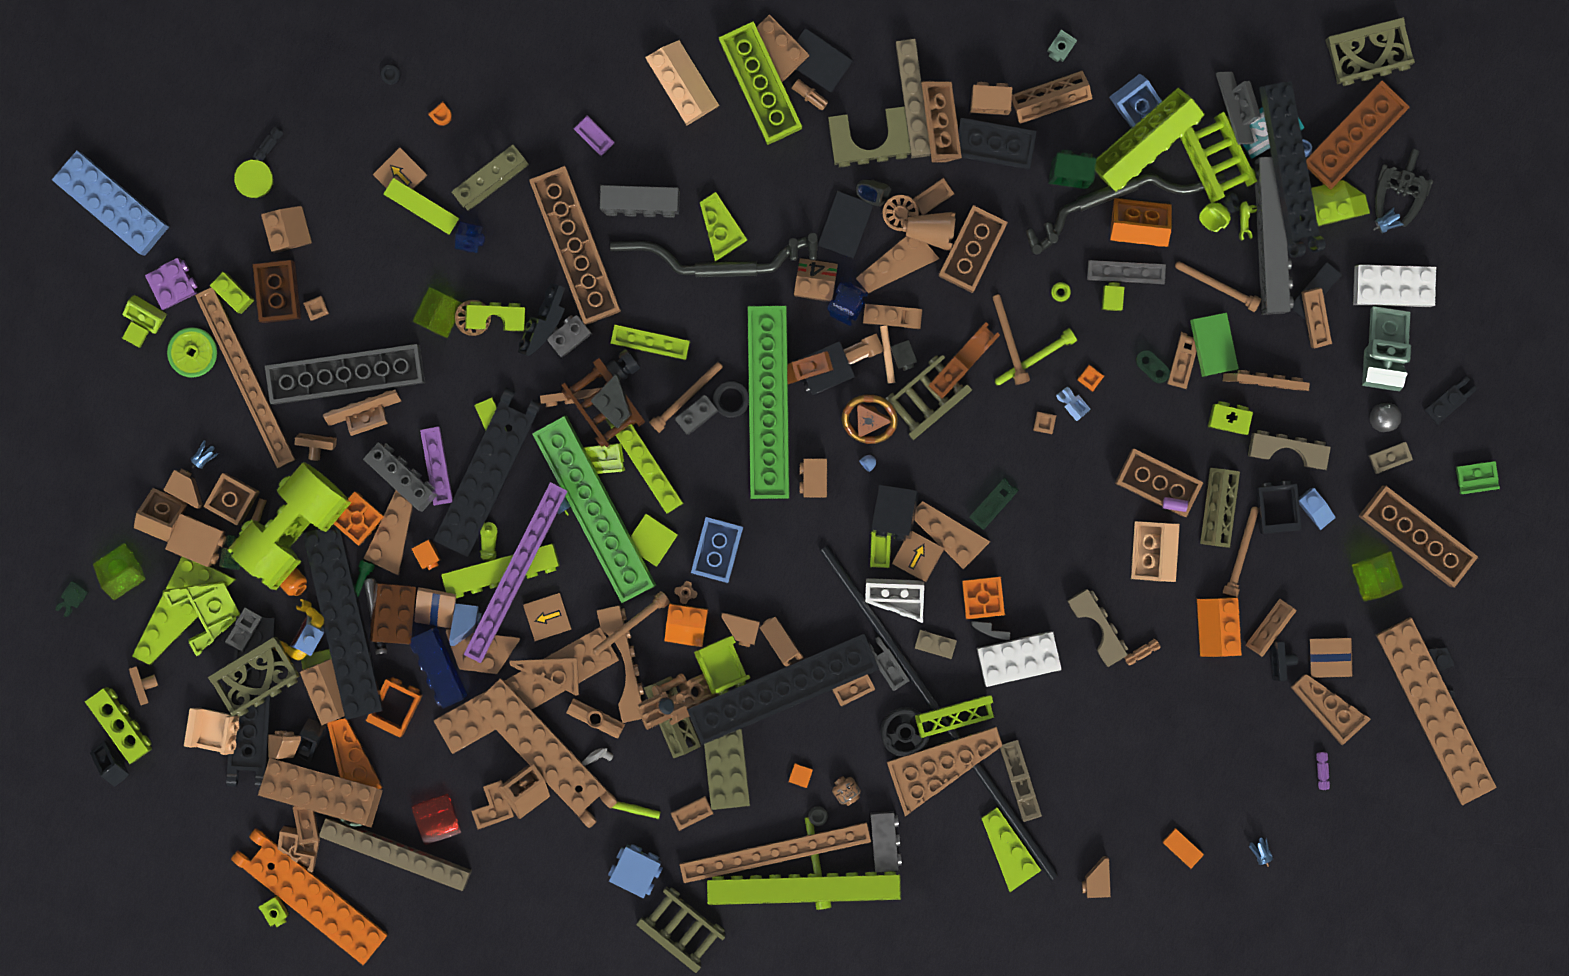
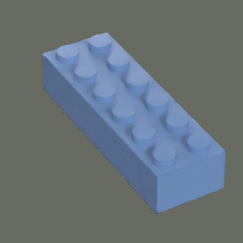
[52,150,169,256]

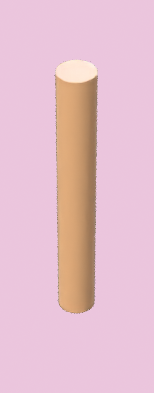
[880,326,895,384]

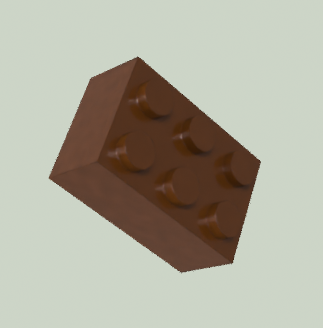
[253,260,301,323]
[369,583,416,644]

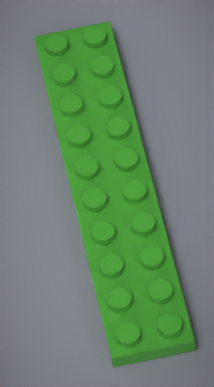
[748,306,790,499]
[533,415,656,603]

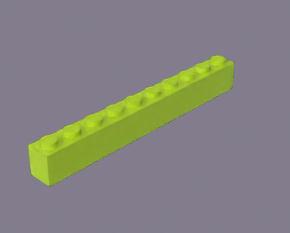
[707,872,901,905]

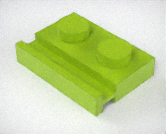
[583,443,625,474]

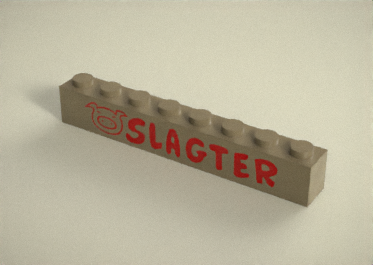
[319,816,472,891]

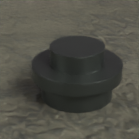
[808,806,828,826]

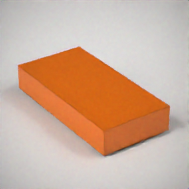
[1162,828,1204,868]

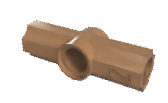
[567,698,625,739]

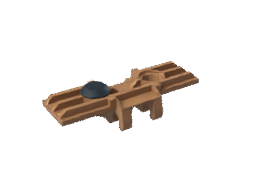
[636,674,719,729]

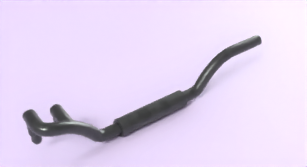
[1026,172,1226,254]
[610,233,818,277]

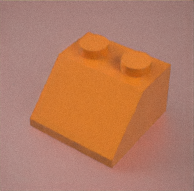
[665,603,708,647]

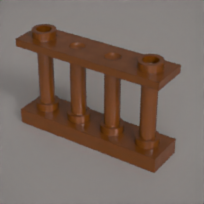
[562,358,645,449]

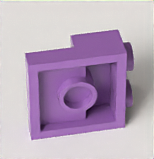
[145,258,198,310]

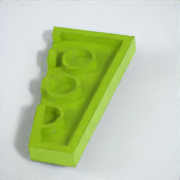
[982,807,1041,892]

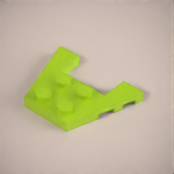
[163,581,240,656]

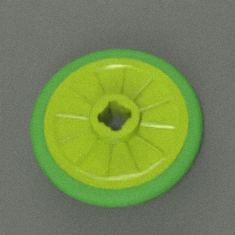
[167,327,217,377]

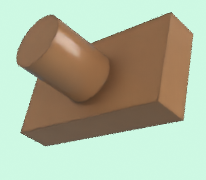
[295,433,337,461]
[129,667,158,706]

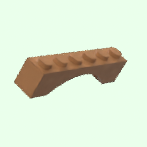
[597,605,644,723]

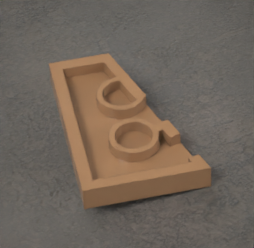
[756,14,809,82]

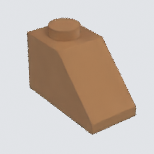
[164,468,203,508]
[722,612,760,647]
[1082,856,1111,898]

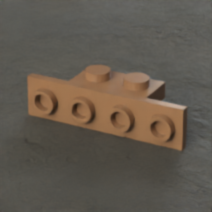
[323,390,401,436]

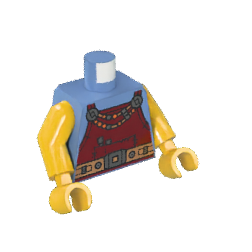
[273,599,324,660]

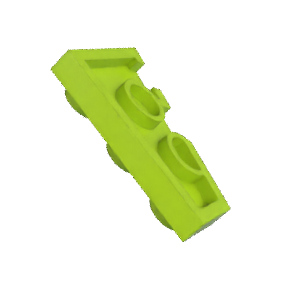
[700,192,748,262]

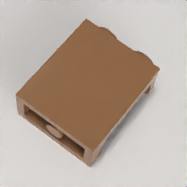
[165,514,227,567]

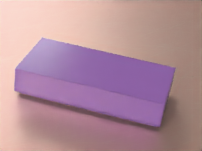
[574,116,614,156]

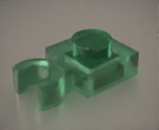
[55,581,89,617]

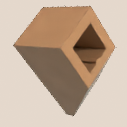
[268,730,301,759]

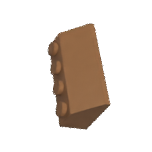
[921,82,962,162]

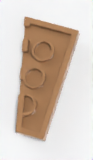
[856,236,939,293]
[1223,370,1310,391]
[1291,674,1371,745]

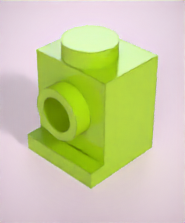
[258,896,289,927]

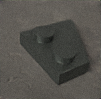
[591,374,632,428]

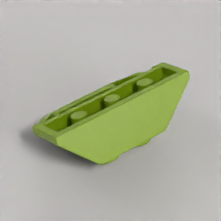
[1300,180,1370,226]

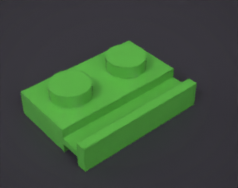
[1456,461,1500,494]

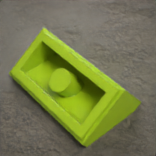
[122,295,167,334]

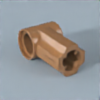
[844,333,884,364]

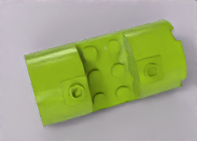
[227,462,351,590]

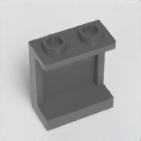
[676,396,718,435]

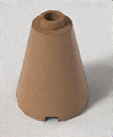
[902,212,955,251]

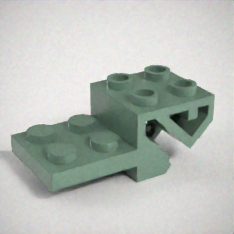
[1362,306,1411,391]

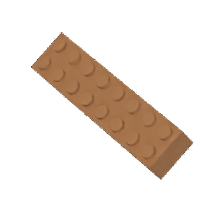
[529,166,621,325]

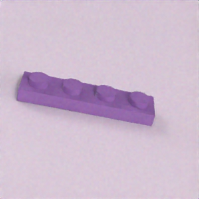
[420,427,453,505]

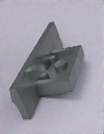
[1216,72,1261,145]

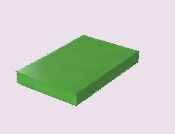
[1190,313,1238,377]

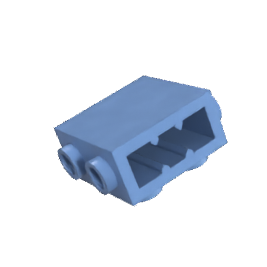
[608,844,662,898]

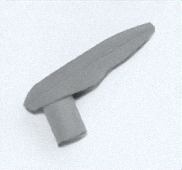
[582,748,613,766]

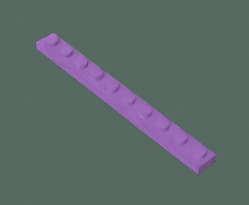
[463,482,568,663]

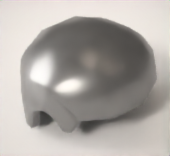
[1370,403,1401,432]

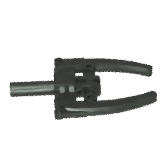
[1375,149,1433,227]

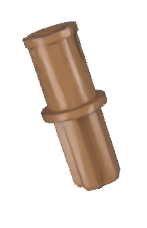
[792,79,828,110]

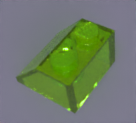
[93,543,146,600]
[1352,551,1403,601]

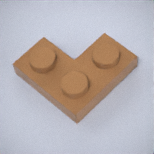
[472,780,515,829]

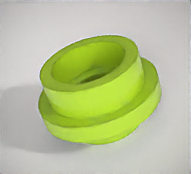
[1051,282,1071,302]

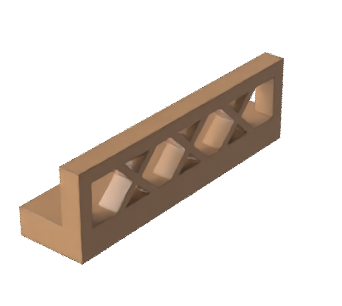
[1011,71,1092,124]

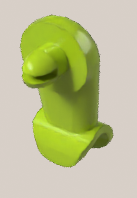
[1239,202,1257,240]
[480,522,498,561]

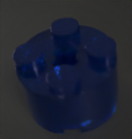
[827,282,868,326]

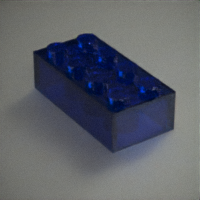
[410,627,468,708]

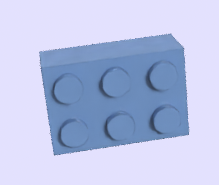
[691,517,743,583]

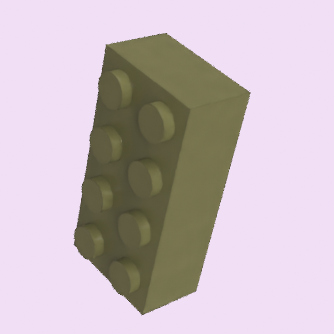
[704,728,750,810]

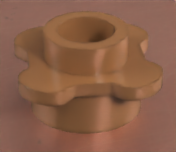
[675,581,697,604]

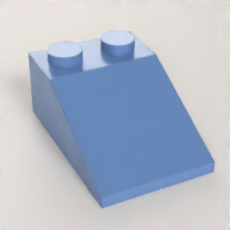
[1109,74,1162,128]

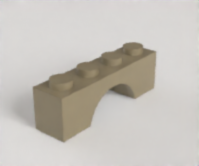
[1248,430,1331,470]
[1066,589,1128,667]

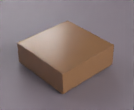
[304,296,329,321]
[1033,412,1056,434]

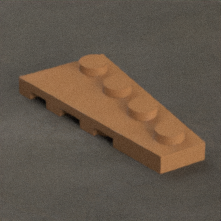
[364,490,413,575]
[914,501,990,569]

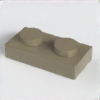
[1369,442,1413,474]
[915,630,957,659]

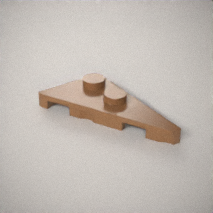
[510,658,579,695]

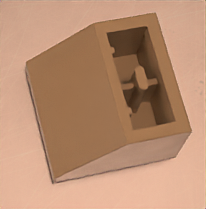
[498,764,550,819]

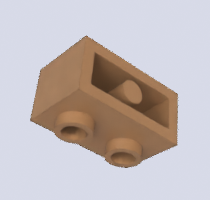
[800,459,827,497]

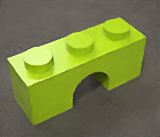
[465,302,525,331]

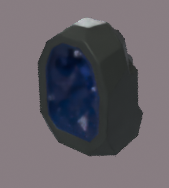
[856,180,891,206]

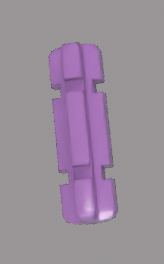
[1317,752,1330,790]

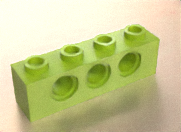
[85,687,152,764]

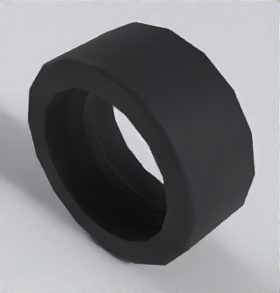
[713,381,749,417]

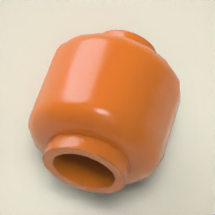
[280,568,307,596]

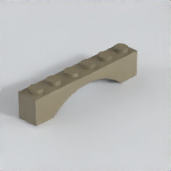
[896,39,931,158]

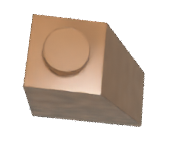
[759,617,805,667]

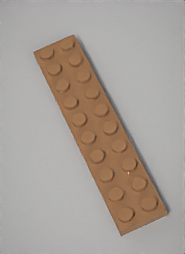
[1376,618,1497,805]
[434,627,619,754]

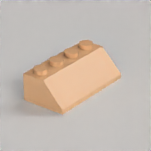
[645,40,719,126]

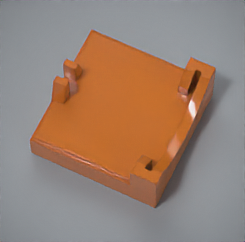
[334,491,385,546]
[962,577,1005,619]

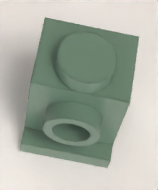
[1047,30,1077,62]

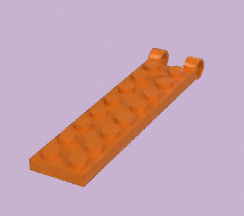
[231,828,388,965]

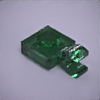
[219,535,240,570]

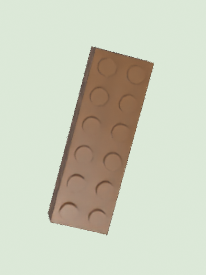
[1359,486,1478,587]
[258,758,383,827]

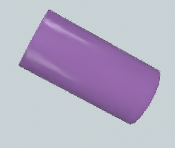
[1163,497,1188,512]

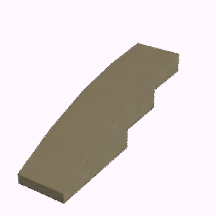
[1000,740,1042,822]

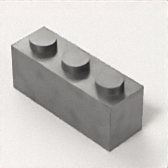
[871,811,902,872]

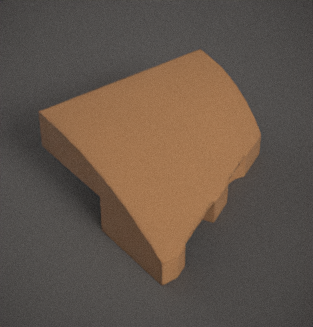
[277,826,320,872]

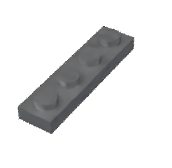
[1087,260,1166,284]

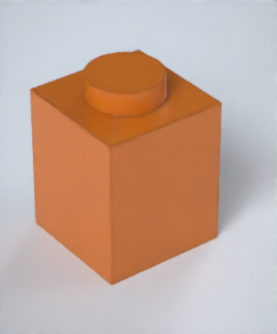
[412,539,442,570]

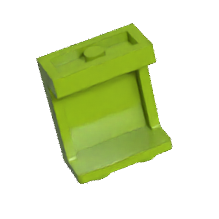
[694,636,750,695]

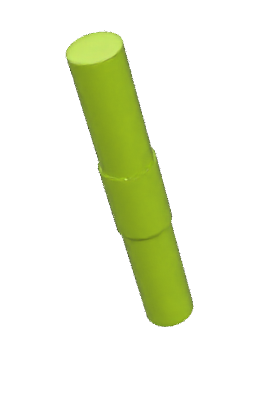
[612,802,661,819]

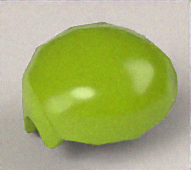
[1199,203,1231,232]

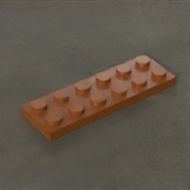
[1306,81,1409,190]

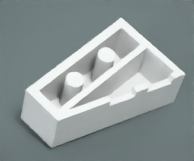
[865,579,924,623]

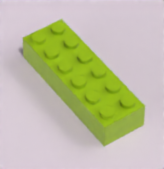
[719,21,802,145]
[1095,88,1204,192]

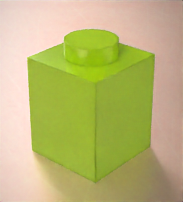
[1102,282,1124,311]

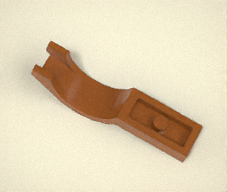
[928,322,1000,399]
[788,351,833,384]

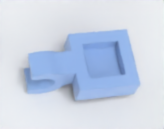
[1056,387,1091,421]

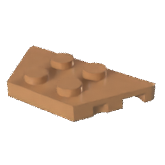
[446,629,520,674]

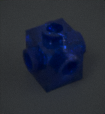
[455,222,485,253]

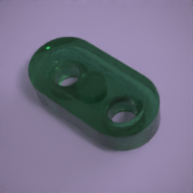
[1136,351,1170,383]

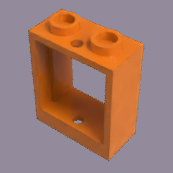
[366,677,422,737]

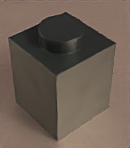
[890,340,917,371]

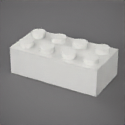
[1353,265,1436,307]
[977,631,1061,687]

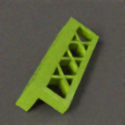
[915,695,994,738]

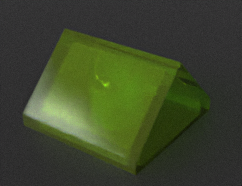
[413,287,462,338]

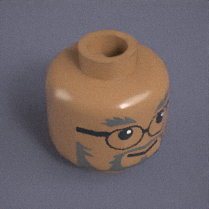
[832,776,861,806]

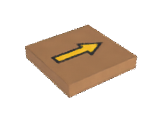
[373,148,428,189]
[892,531,945,582]
[523,593,572,641]

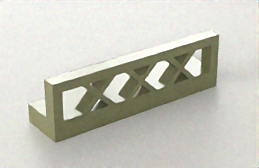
[1200,468,1240,548]
[644,676,701,758]

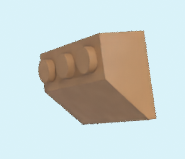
[300,659,345,725]

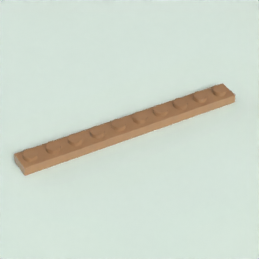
[195,287,296,468]
[680,822,871,883]

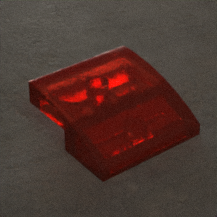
[412,794,461,845]

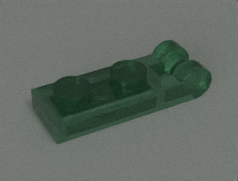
[969,477,1019,530]

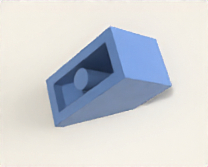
[1299,488,1335,530]
[449,603,482,646]

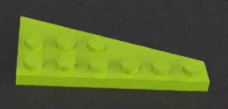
[132,556,236,665]

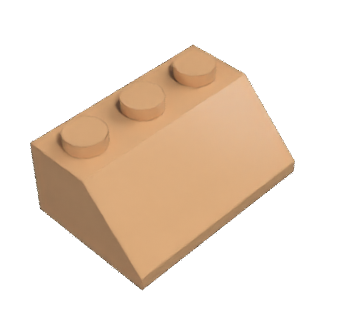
[1131,521,1179,582]

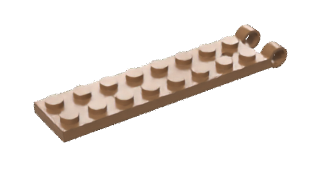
[473,678,618,828]

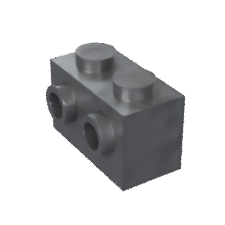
[547,315,592,358]

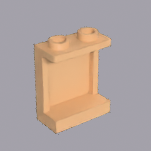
[184,708,239,755]

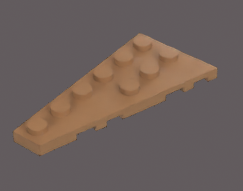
[887,726,1003,816]

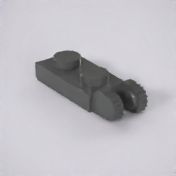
[868,637,910,691]

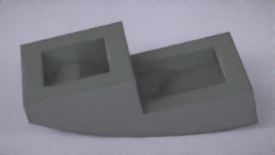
[225,608,262,652]
[971,621,1010,640]

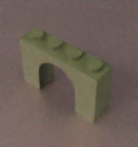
[828,106,911,167]

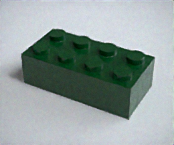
[1048,150,1097,189]

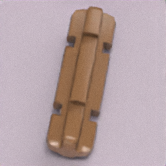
[1124,639,1160,665]

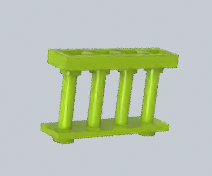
[1181,112,1257,203]

